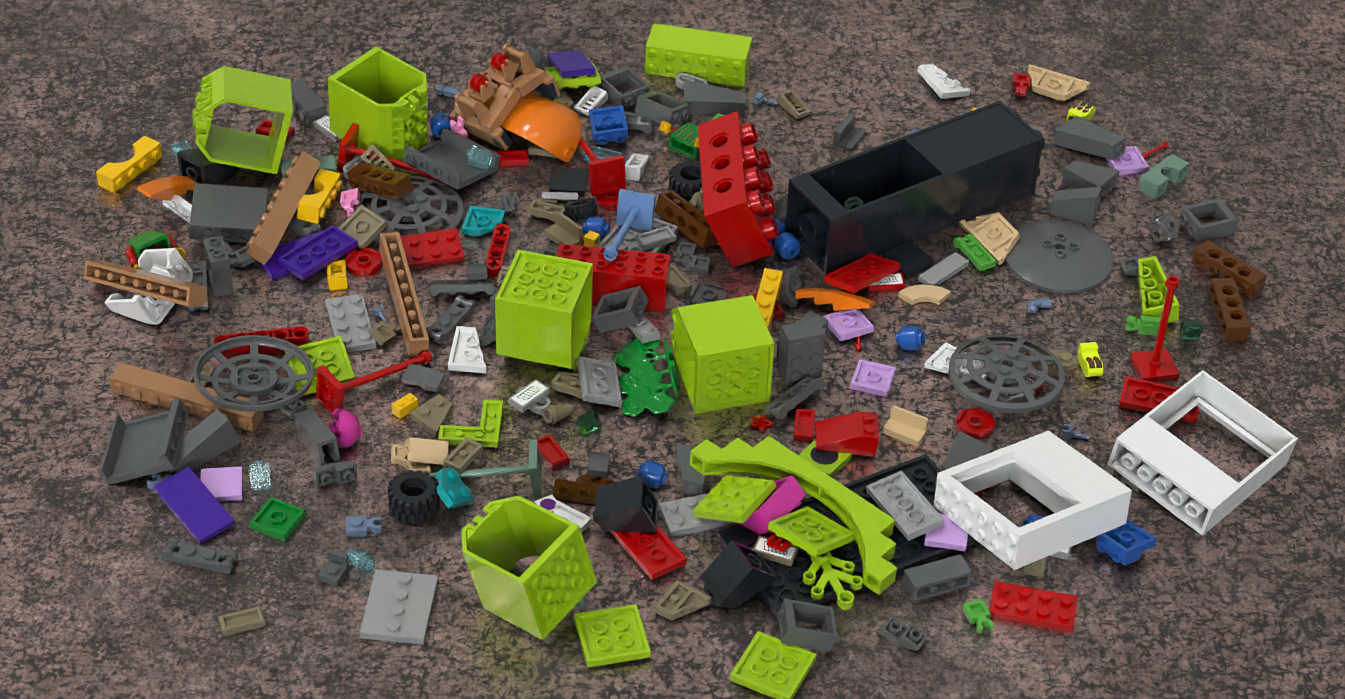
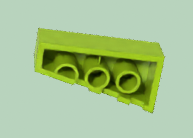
[1137,256,1179,325]

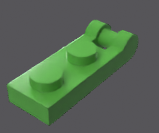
[953,233,996,271]

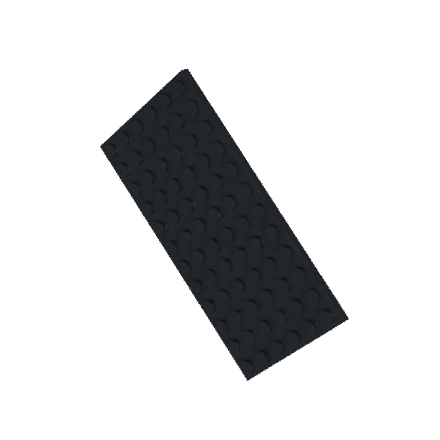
[717,454,979,619]

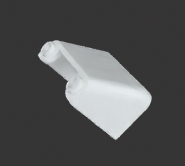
[105,248,193,325]

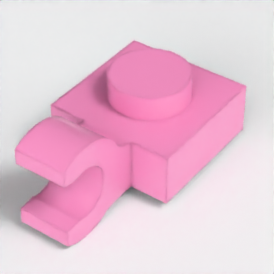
[450,116,468,139]
[340,188,361,217]

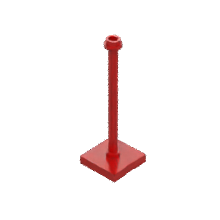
[337,123,446,184]
[578,137,626,196]
[1129,276,1180,382]
[316,351,433,415]

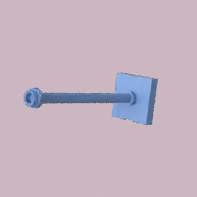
[604,189,656,261]

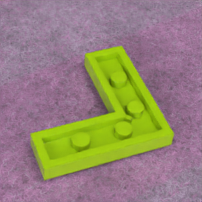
[438,400,503,448]

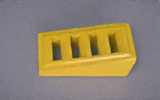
[327,260,348,291]

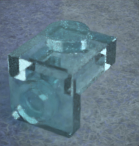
[466,146,493,169]
[248,460,271,490]

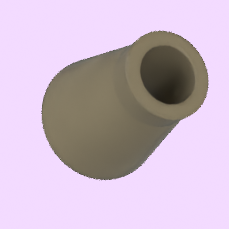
[543,403,573,424]

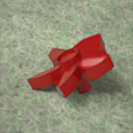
[750,415,773,433]

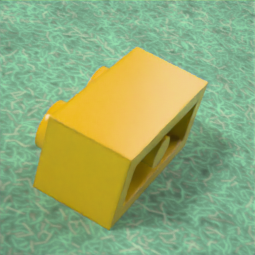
[583,231,600,247]
[391,393,419,419]

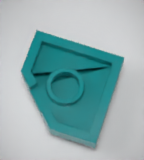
[462,206,506,236]
[436,467,475,509]

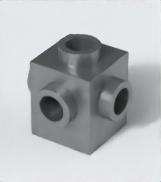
[1147,212,1180,243]

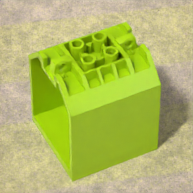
[328,46,428,161]
[192,66,293,174]
[495,250,593,370]
[671,295,775,414]
[461,496,597,640]

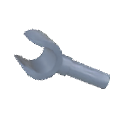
[752,92,777,106]
[371,304,388,323]
[1062,424,1090,440]

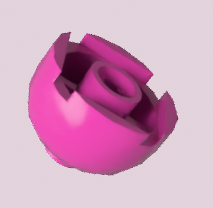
[329,408,362,449]

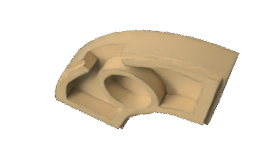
[898,285,951,305]
[391,444,431,473]

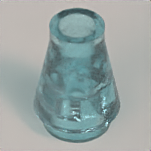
[345,548,375,573]

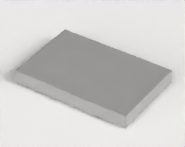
[577,356,622,407]

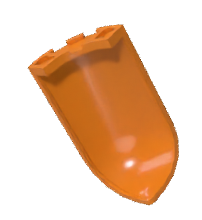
[455,89,581,163]

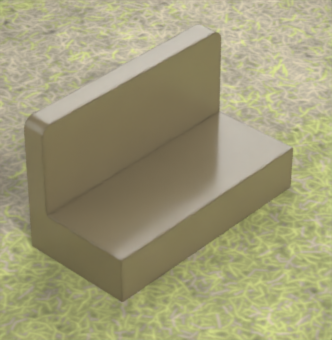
[544,211,583,246]
[443,437,483,474]

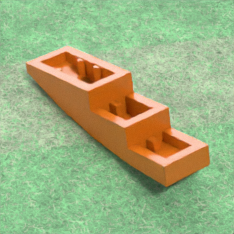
[137,176,197,201]
[795,288,875,311]

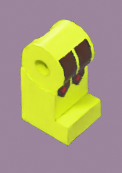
[1066,101,1095,122]
[1077,342,1103,377]

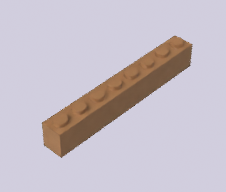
[246,151,321,265]
[379,232,429,357]
[84,260,207,306]
[109,363,264,432]

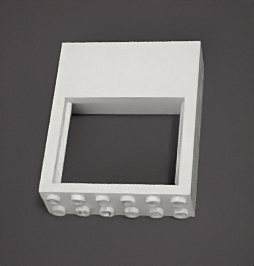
[1108,370,1298,536]
[934,431,1132,570]

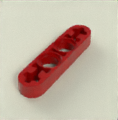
[485,224,511,277]

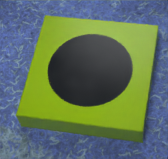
[798,440,852,478]

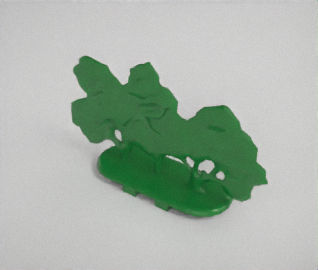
[613,338,680,417]

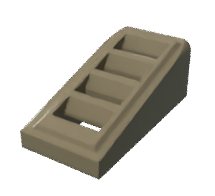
[776,89,811,119]
[360,144,398,171]

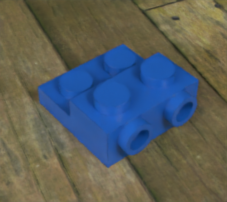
[589,105,628,145]
[1096,519,1157,565]

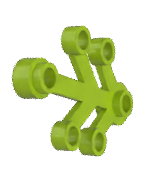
[803,551,863,610]

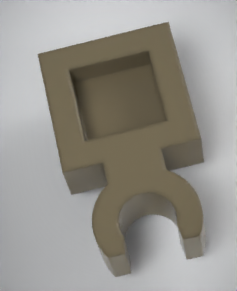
[369,317,401,346]

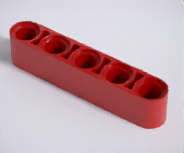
[213,326,310,359]

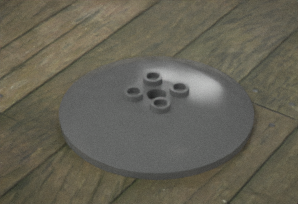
[1005,220,1114,294]

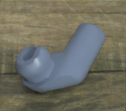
[1027,298,1051,313]

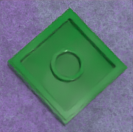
[249,497,307,541]

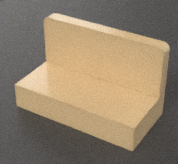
[882,405,928,447]
[404,437,449,465]

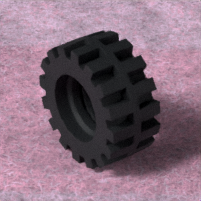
[564,198,599,222]

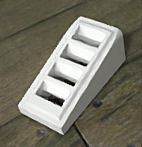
[574,86,608,116]
[625,153,650,181]

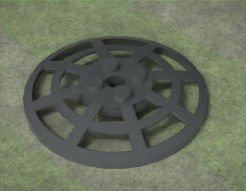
[355,176,464,243]
[193,335,314,412]
[948,335,1065,413]

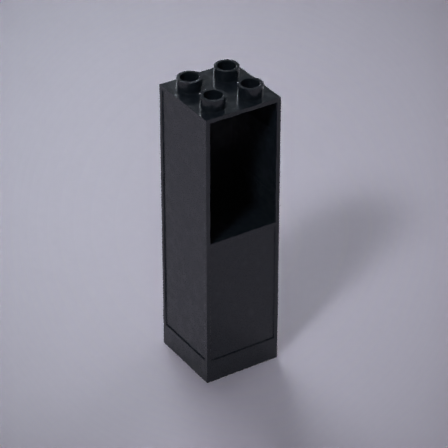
[785,101,1045,276]

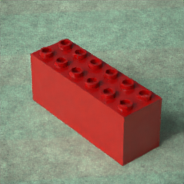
[556,244,670,313]

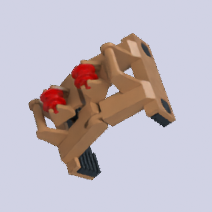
[449,44,560,151]

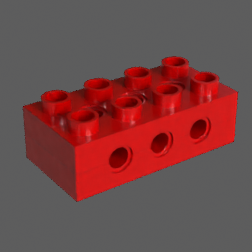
[698,111,779,268]

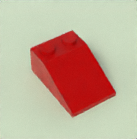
[815,411,879,457]

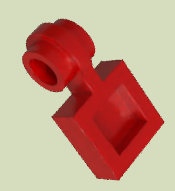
[1012,73,1030,98]

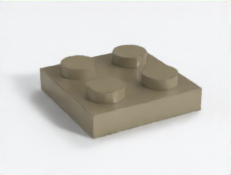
[339,205,388,249]

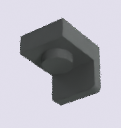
[318,550,349,587]

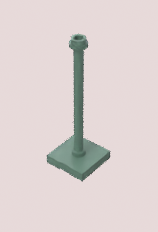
[429,439,542,497]

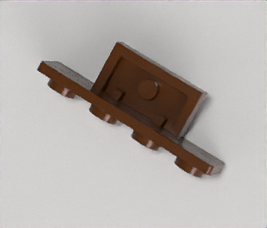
[553,475,617,505]

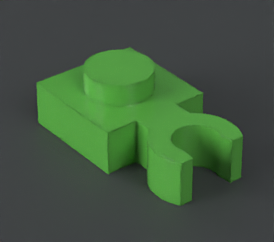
[1125,315,1160,336]
[962,599,993,634]

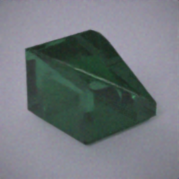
[1179,317,1204,340]
[576,409,601,435]

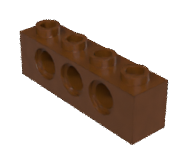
[346,162,414,200]
[654,190,717,248]
[1191,240,1267,298]
[1209,278,1251,342]

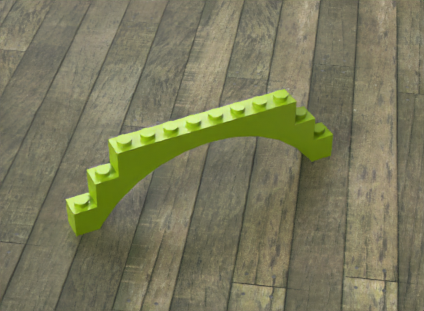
[689,436,897,595]

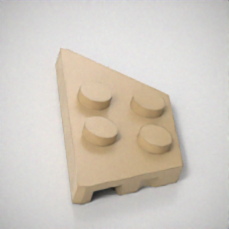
[1028,64,1090,101]
[960,212,1020,265]

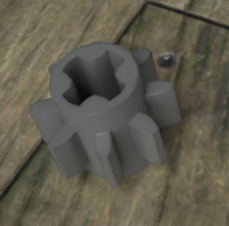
[497,192,520,214]

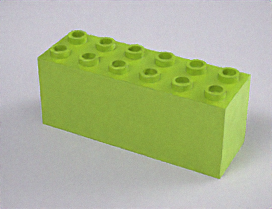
[645,23,752,88]

